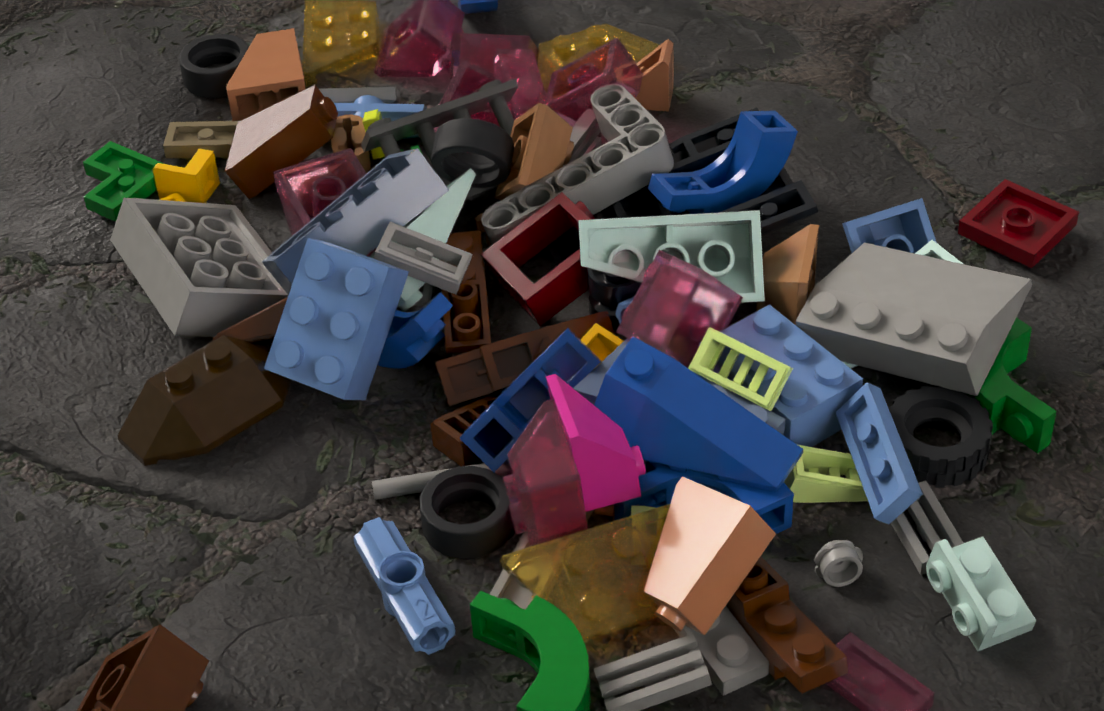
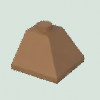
[494,103,574,200]
[757,224,819,327]

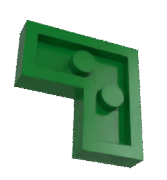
[83,141,164,222]

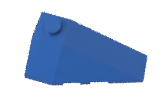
[594,337,803,492]

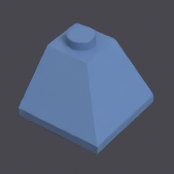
[842,198,937,253]

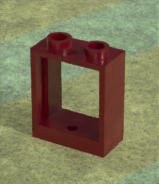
[481,192,595,326]

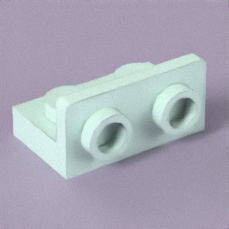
[926,536,1036,652]

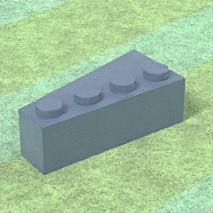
[262,148,449,295]

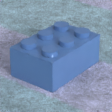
[264,238,409,400]
[699,304,863,447]

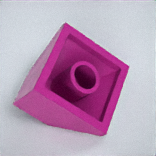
[546,374,646,512]

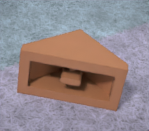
[614,39,674,111]

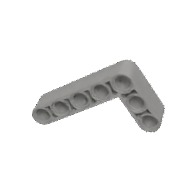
[481,84,674,246]

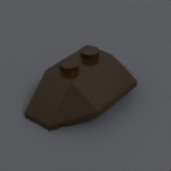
[117,335,292,466]

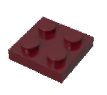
[958,179,1079,268]

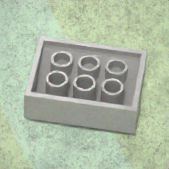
[110,197,288,339]
[796,242,1033,396]

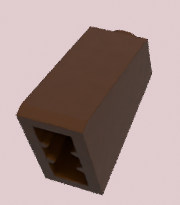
[225,85,338,199]

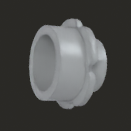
[814,540,863,587]

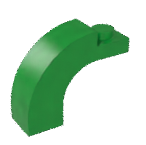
[965,317,1057,454]
[470,590,591,711]

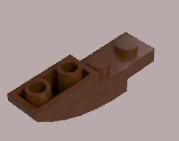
[441,230,491,354]
[435,311,615,407]
[726,556,848,694]

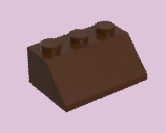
[77,624,209,711]

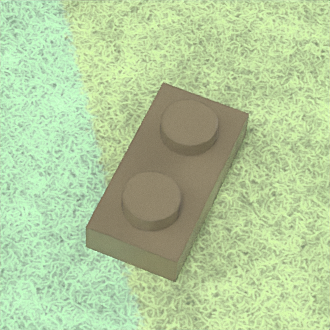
[163,121,239,160]

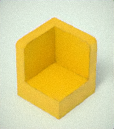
[152,149,220,203]

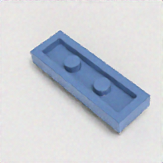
[835,382,923,525]

